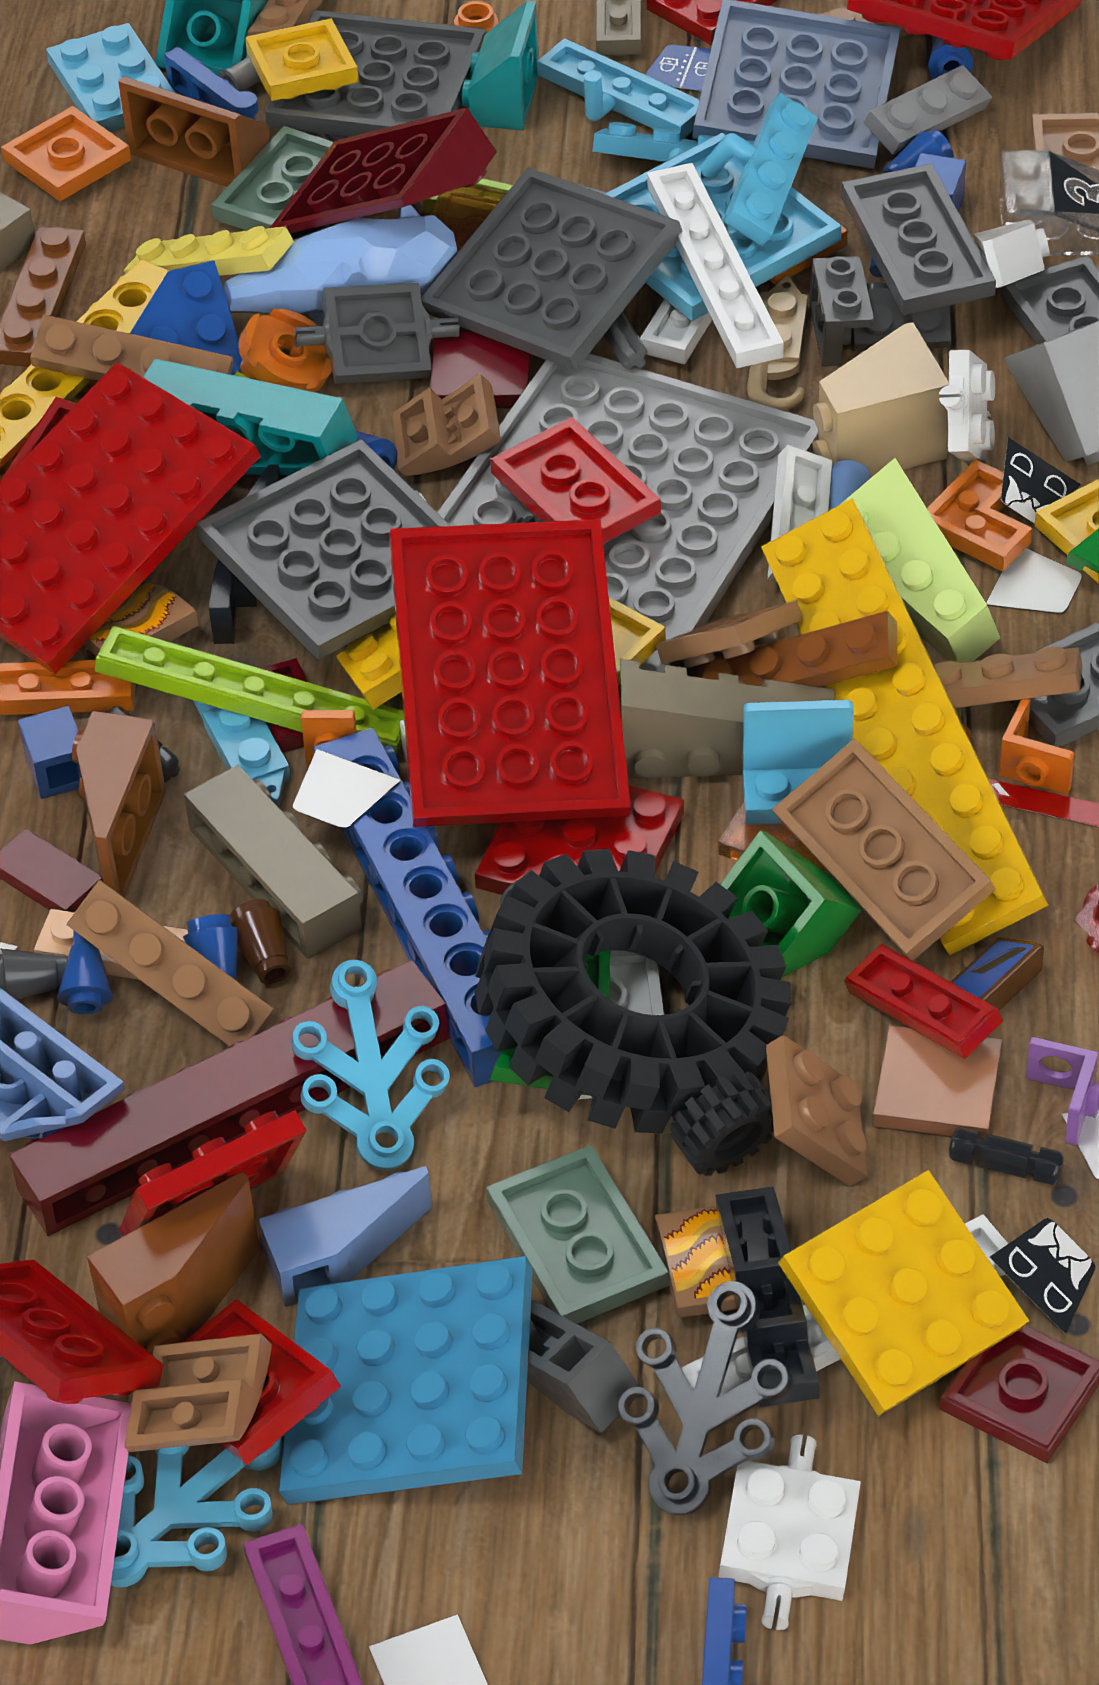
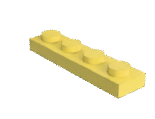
[124,226,294,276]

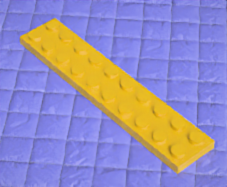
[761,498,1049,955]

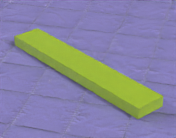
[95,626,404,755]

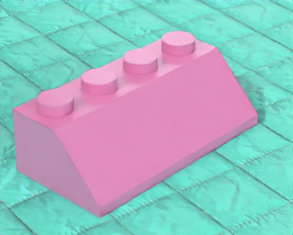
[0,1381,131,1645]

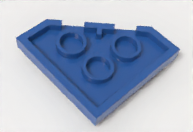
[129,260,242,375]

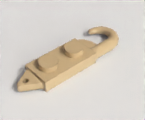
[747,276,808,411]

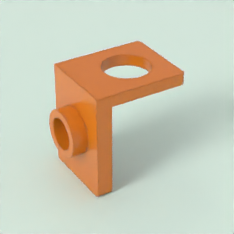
[999,698,1074,795]
[301,710,357,766]

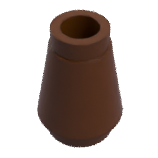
[230,899,291,984]

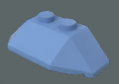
[0,988,125,1142]

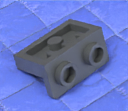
[809,256,874,366]

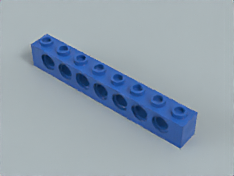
[313,728,502,1087]

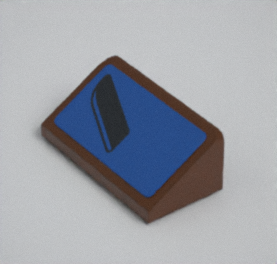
[951,937,1044,1010]

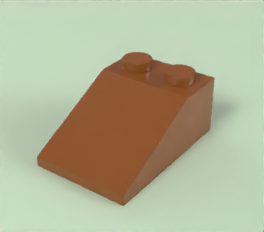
[72,711,166,897]
[87,1171,260,1355]

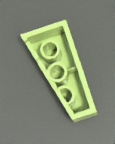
[841,458,1000,663]

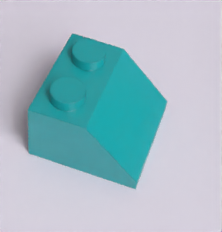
[155,0,268,76]
[462,1,539,130]

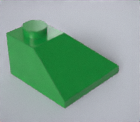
[720,830,863,977]

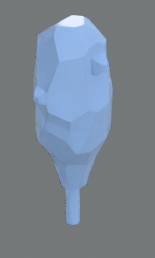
[223,205,458,326]

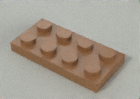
[772,738,996,961]

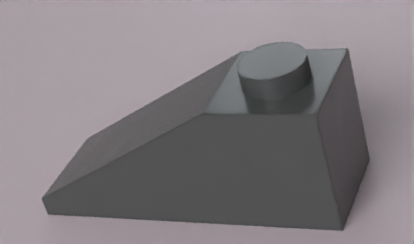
[527,1300,640,1433]

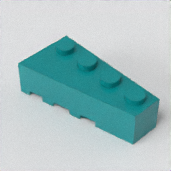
[143,359,358,475]

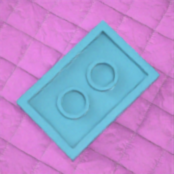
[46,23,175,132]

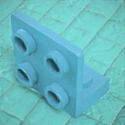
[743,700,854,825]

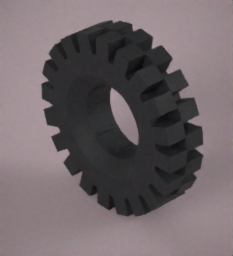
[475,849,792,1134]

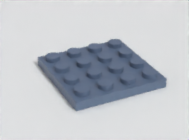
[692,0,901,169]

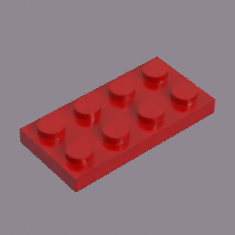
[0,1259,164,1404]

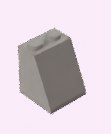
[1004,321,1099,465]

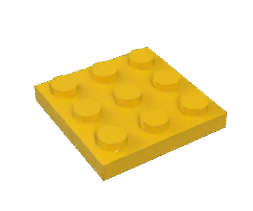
[778,1170,1029,1417]

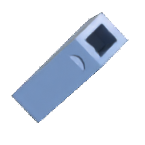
[258,1166,432,1307]

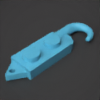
[192,700,291,808]

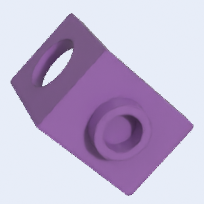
[1026,1037,1099,1146]

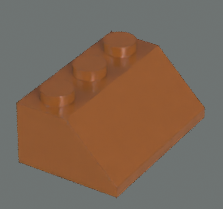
[118,76,271,187]

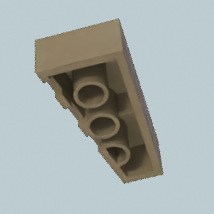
[620,659,835,778]

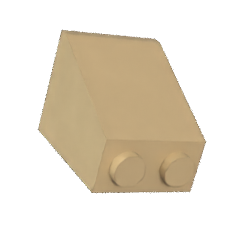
[812,322,948,478]

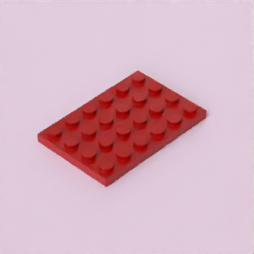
[0,362,260,675]
[389,519,631,827]

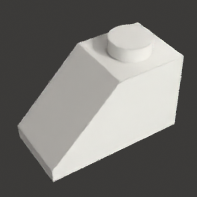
[973,219,1050,288]

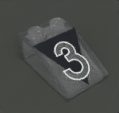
[999,150,1099,255]

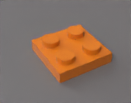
[1,106,131,202]

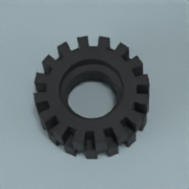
[670,1071,774,1176]

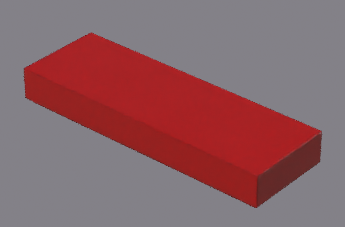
[843,943,1003,1059]

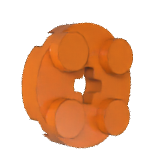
[238,309,332,392]

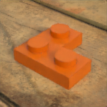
[927,459,1032,571]

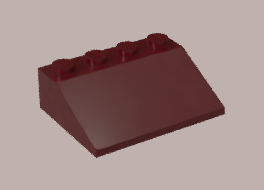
[270,108,497,233]

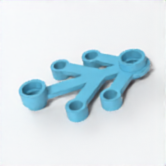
[291,960,450,1171]
[111,1437,283,1587]

